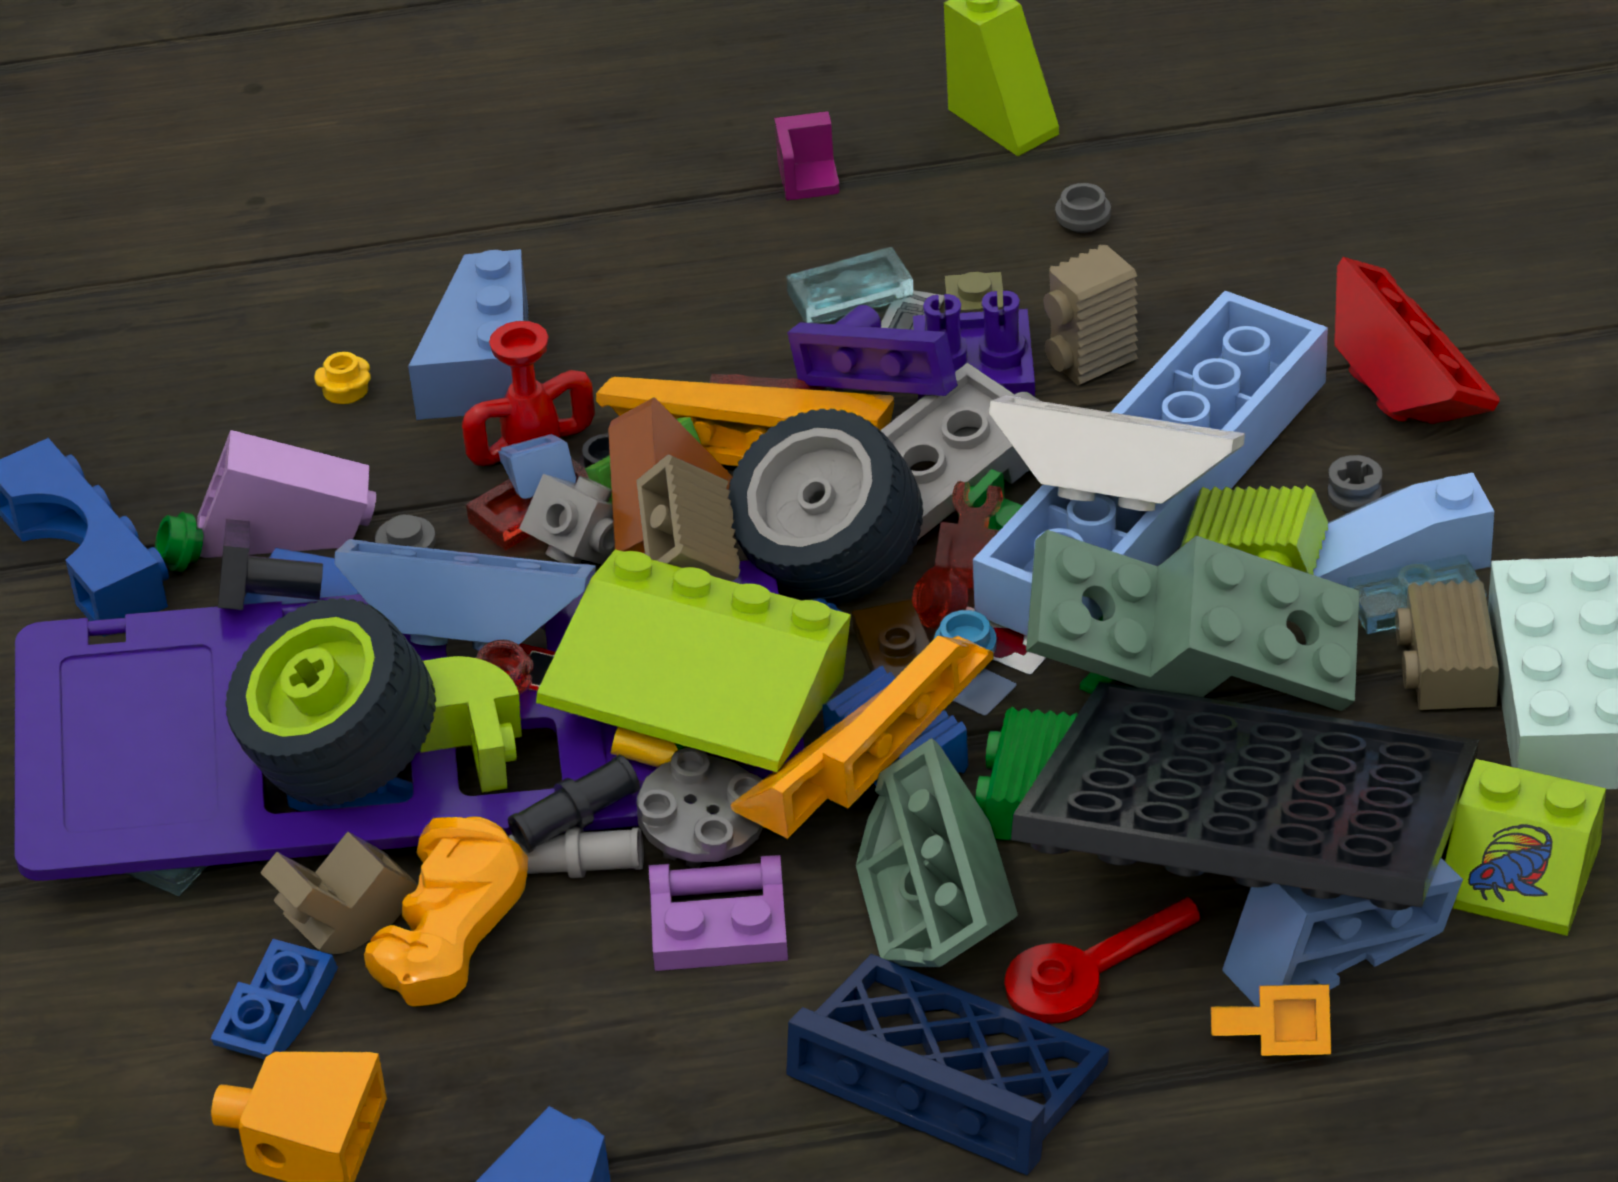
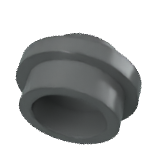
[1055,183,1111,233]
[375,515,436,549]

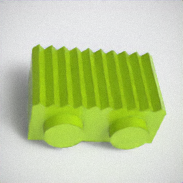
[1181,485,1328,575]

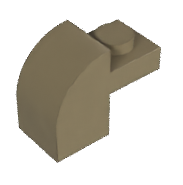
[260,832,418,954]

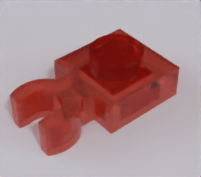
[932,481,1003,589]

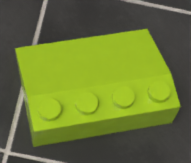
[536,549,851,772]

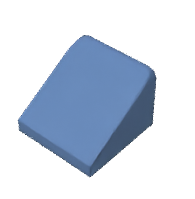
[498,434,576,499]

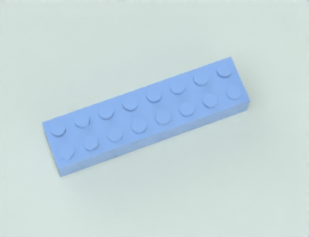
[973,291,1328,636]

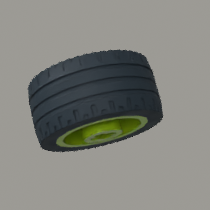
[225,598,436,806]

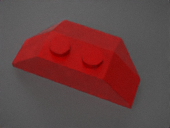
[1334,257,1500,424]

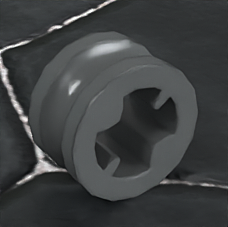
[1328,455,1382,512]

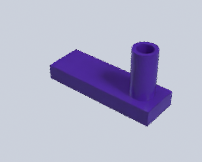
[787,305,958,396]

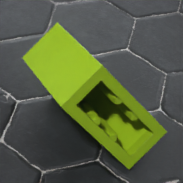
[944,0,1059,156]

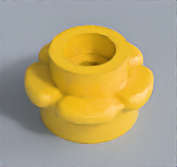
[314,352,371,404]

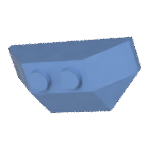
[334,539,596,652]

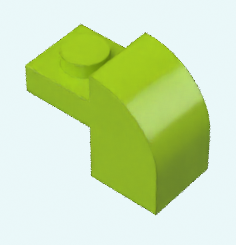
[420,656,522,793]

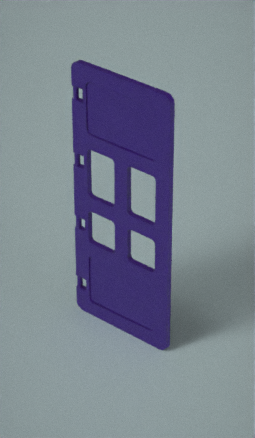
[15,560,804,881]

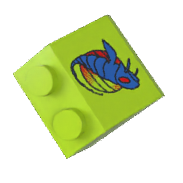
[1445,759,1606,936]

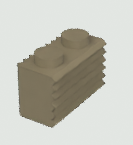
[1043,245,1138,386]
[636,455,741,581]
[1395,579,1499,710]

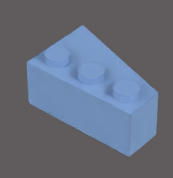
[408,249,528,420]
[1222,858,1463,1006]

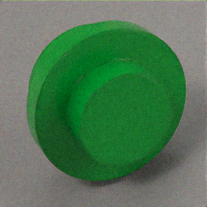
[155,512,204,573]

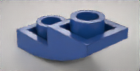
[210,939,338,1059]

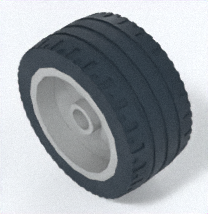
[728,409,924,605]

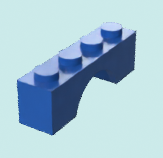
[0,438,169,637]

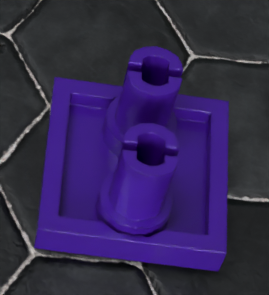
[913,291,1035,401]

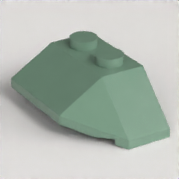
[856,738,1018,967]

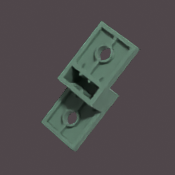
[1026,530,1359,711]

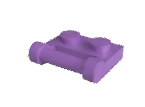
[649,855,788,971]

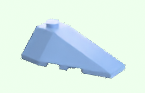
[1313,473,1494,594]

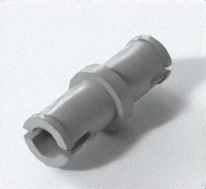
[509,826,644,878]

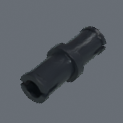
[507,754,640,853]

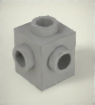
[519,474,615,565]

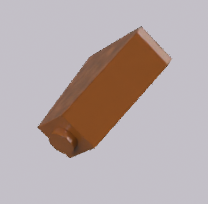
[608,397,733,554]

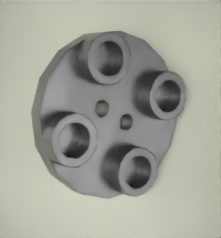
[637,748,763,868]

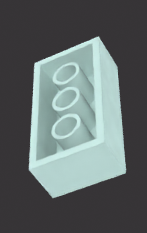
[1488,556,1618,789]

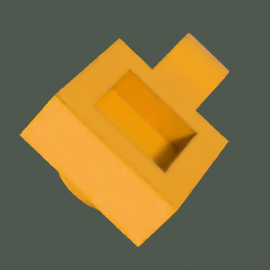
[1211,984,1331,1056]

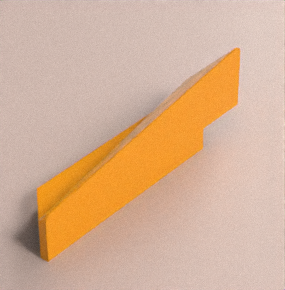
[596,377,894,466]
[731,635,993,839]

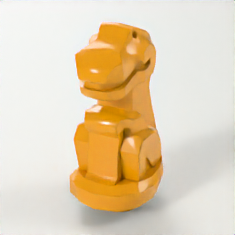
[364,817,528,1007]

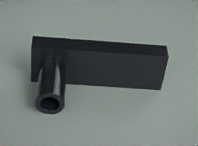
[218,519,323,610]

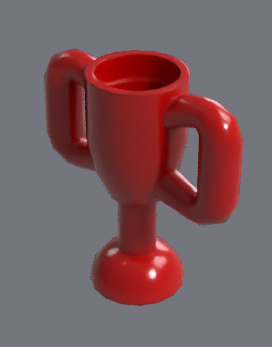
[462,321,595,466]

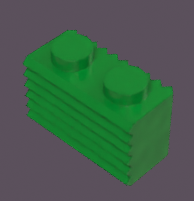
[975,707,1078,840]

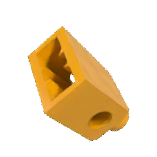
[211,1052,387,1182]

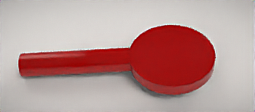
[1005,897,1200,1023]

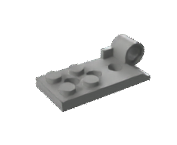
[880,363,1040,540]

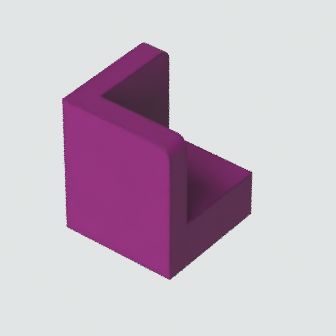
[774,111,840,201]

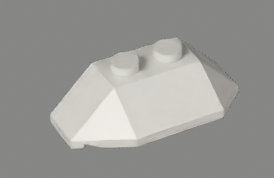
[989,395,1245,511]

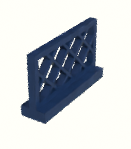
[786,954,1109,1175]

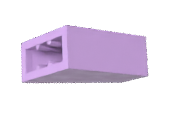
[197,430,376,558]

